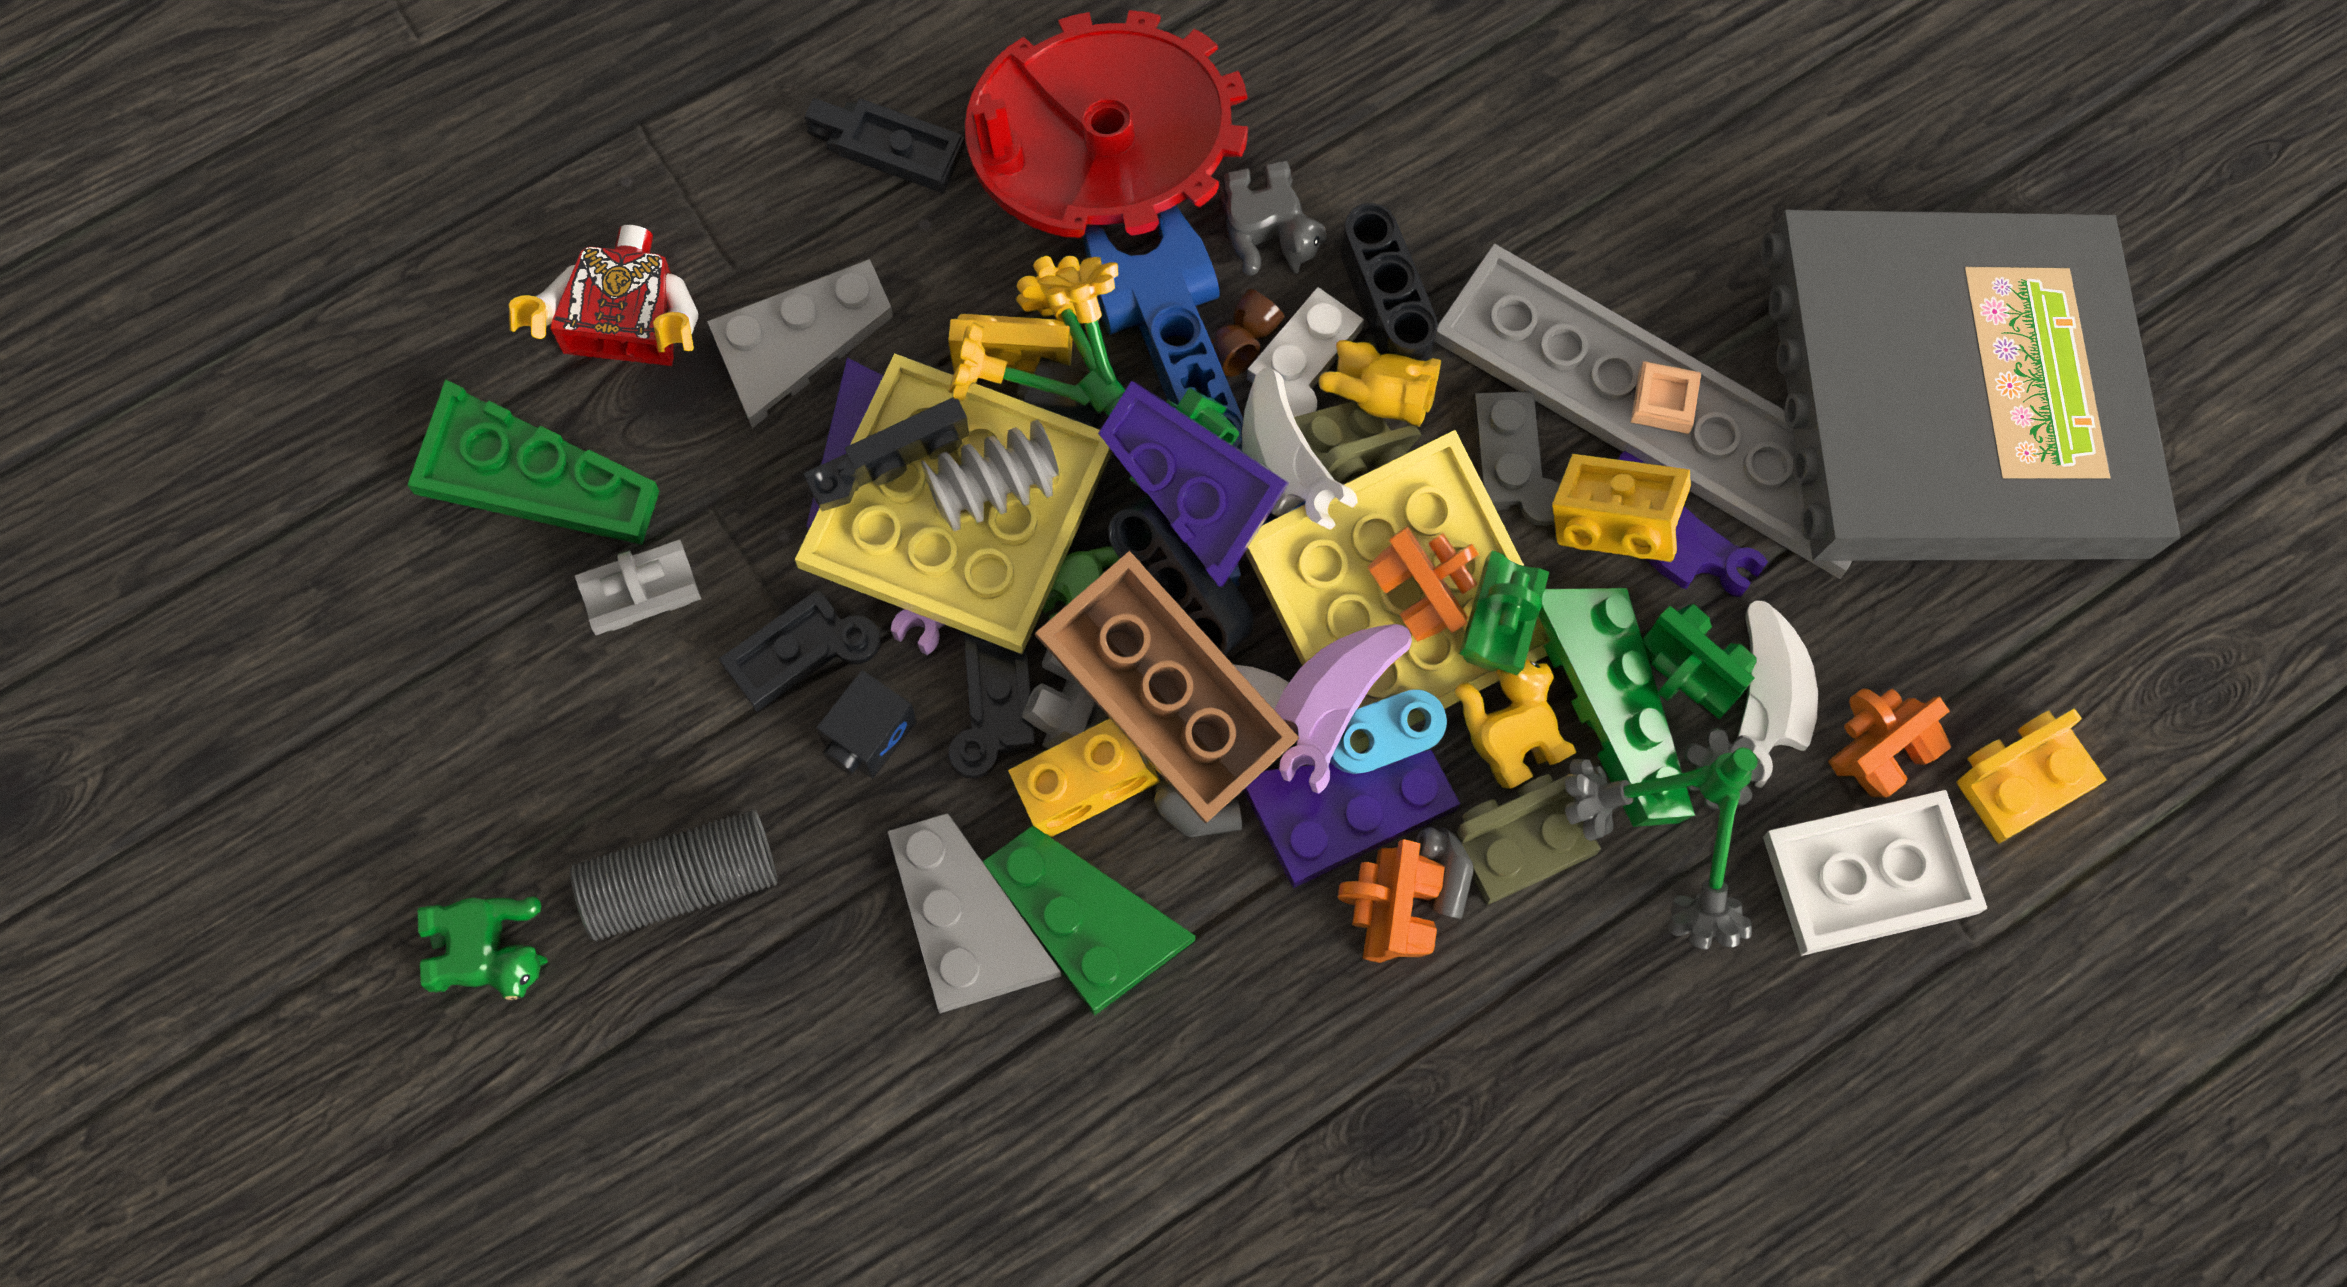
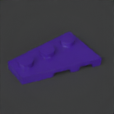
[1243,750,1460,888]

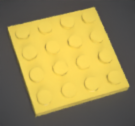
[795,353,1112,654]
[1245,430,1550,753]

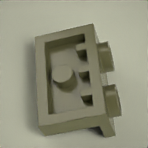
[1294,401,1422,485]
[1456,774,1601,905]

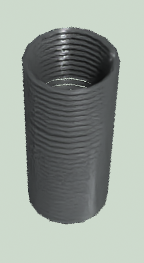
[570,809,778,942]

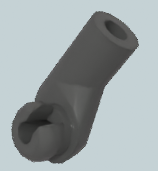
[1154,778,1242,837]
[1415,827,1473,919]

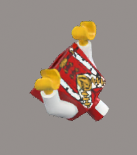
[509,225,698,366]

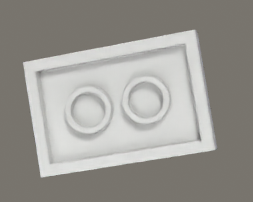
[1763,790,1987,956]

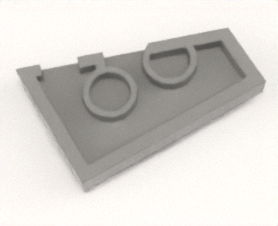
[707,259,893,428]
[888,813,1061,1013]

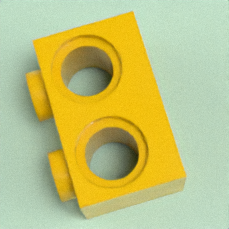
[1008,718,1161,837]

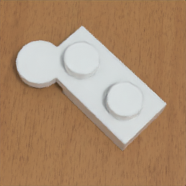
[1247,287,1364,417]

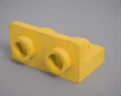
[948,314,1073,374]
[1552,454,1691,562]
[1956,709,2107,844]

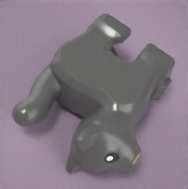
[1219,161,1327,276]

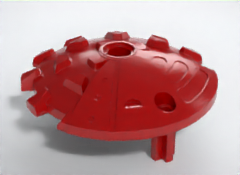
[965,10,1248,238]

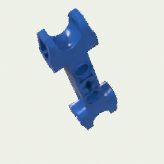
[1083,205,1306,586]

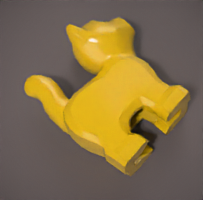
[1319,340,1441,427]
[1455,659,1576,789]

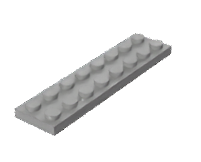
[1435,243,1852,579]

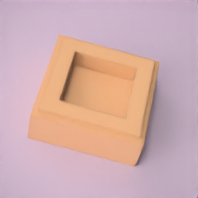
[1630,361,1701,434]

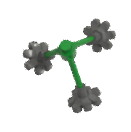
[1565,728,1765,950]

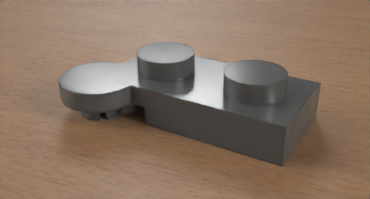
[1473,392,1560,526]

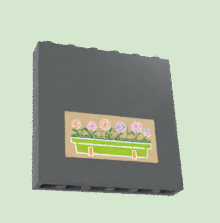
[1761,210,2181,561]

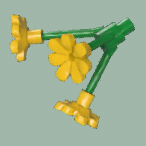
[949,256,1125,416]

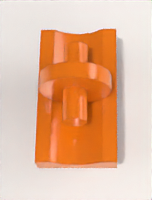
[1368,526,1479,642]
[1828,688,1951,798]
[1338,839,1445,963]

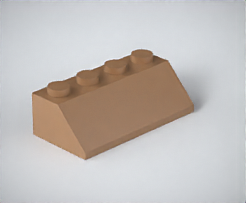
[1035,551,1299,824]

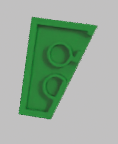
[983,826,1196,1016]

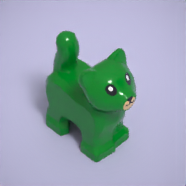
[418,896,548,1000]

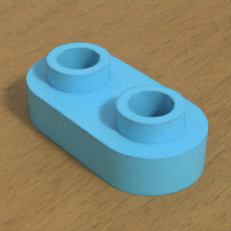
[1330,689,1447,774]

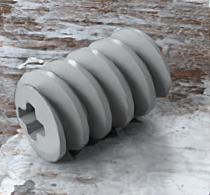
[921,419,1059,531]

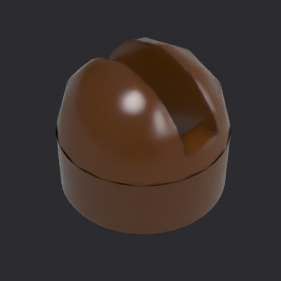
[1233,289,1285,340]
[1210,324,1261,377]

